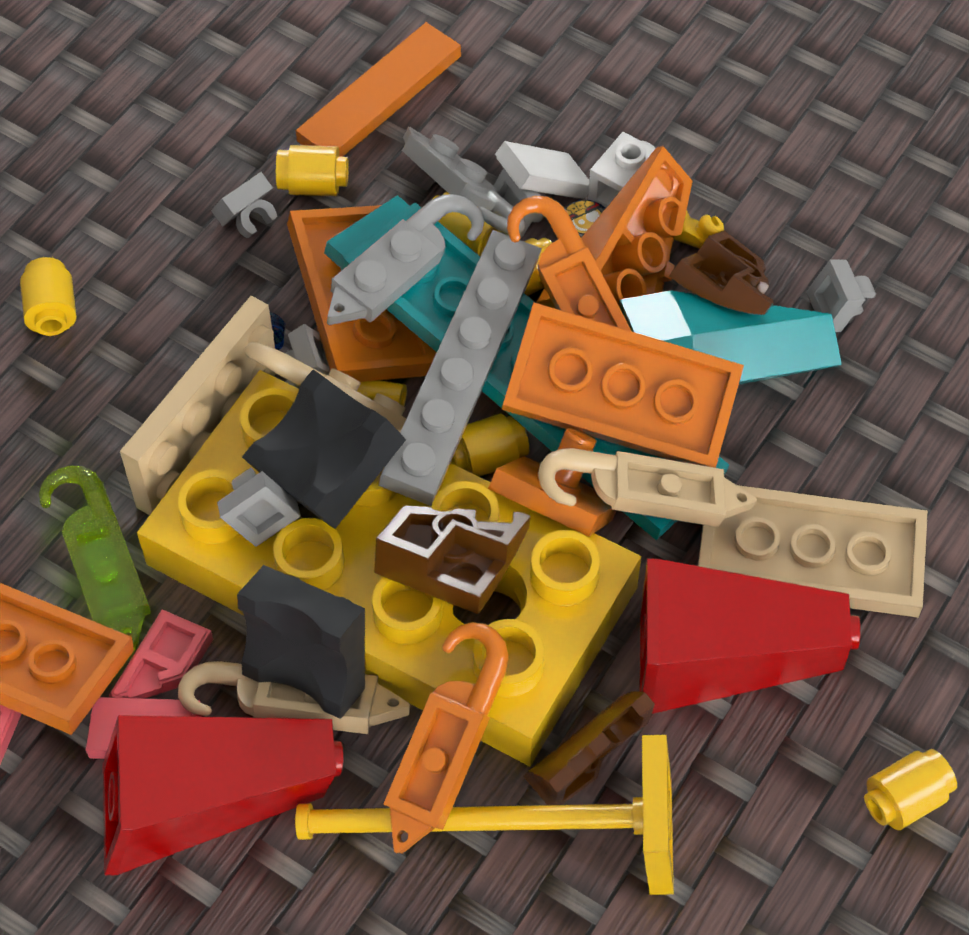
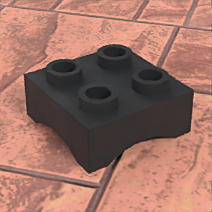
[242,370,406,529]
[237,565,365,719]

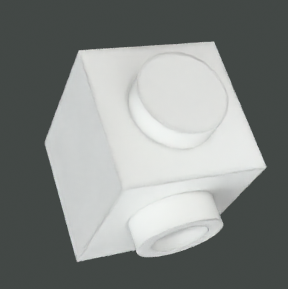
[588,132,655,209]

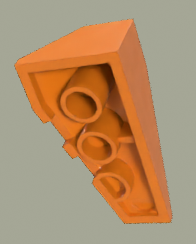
[537,146,693,309]

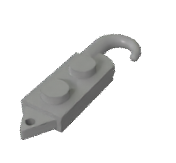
[402,127,526,235]
[327,194,484,325]

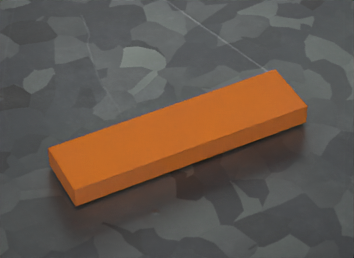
[295,22,461,157]

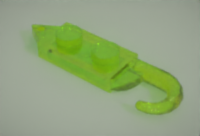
[39,465,151,651]

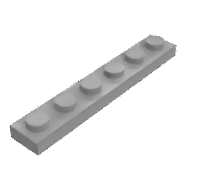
[379,230,542,506]

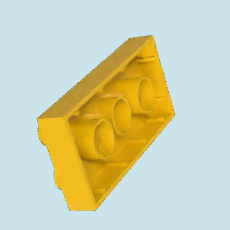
[137,370,642,767]

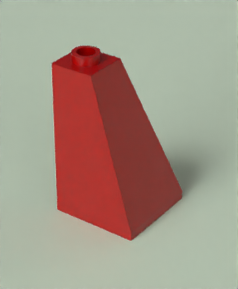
[639,558,860,714]
[103,715,343,875]

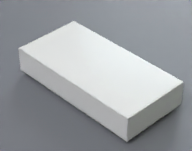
[495,141,589,199]

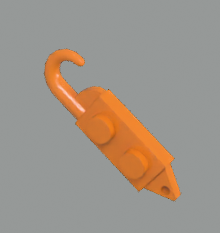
[507,195,631,331]
[383,622,509,854]

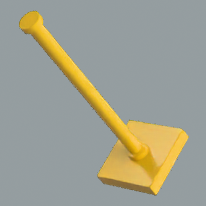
[295,735,674,895]

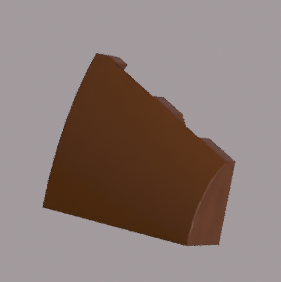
[669,230,774,315]
[374,506,531,614]
[523,691,655,805]

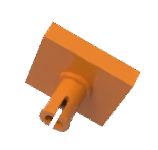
[488,428,617,537]

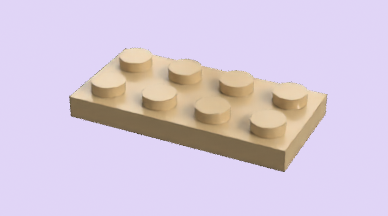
[120,296,276,515]
[698,485,928,618]

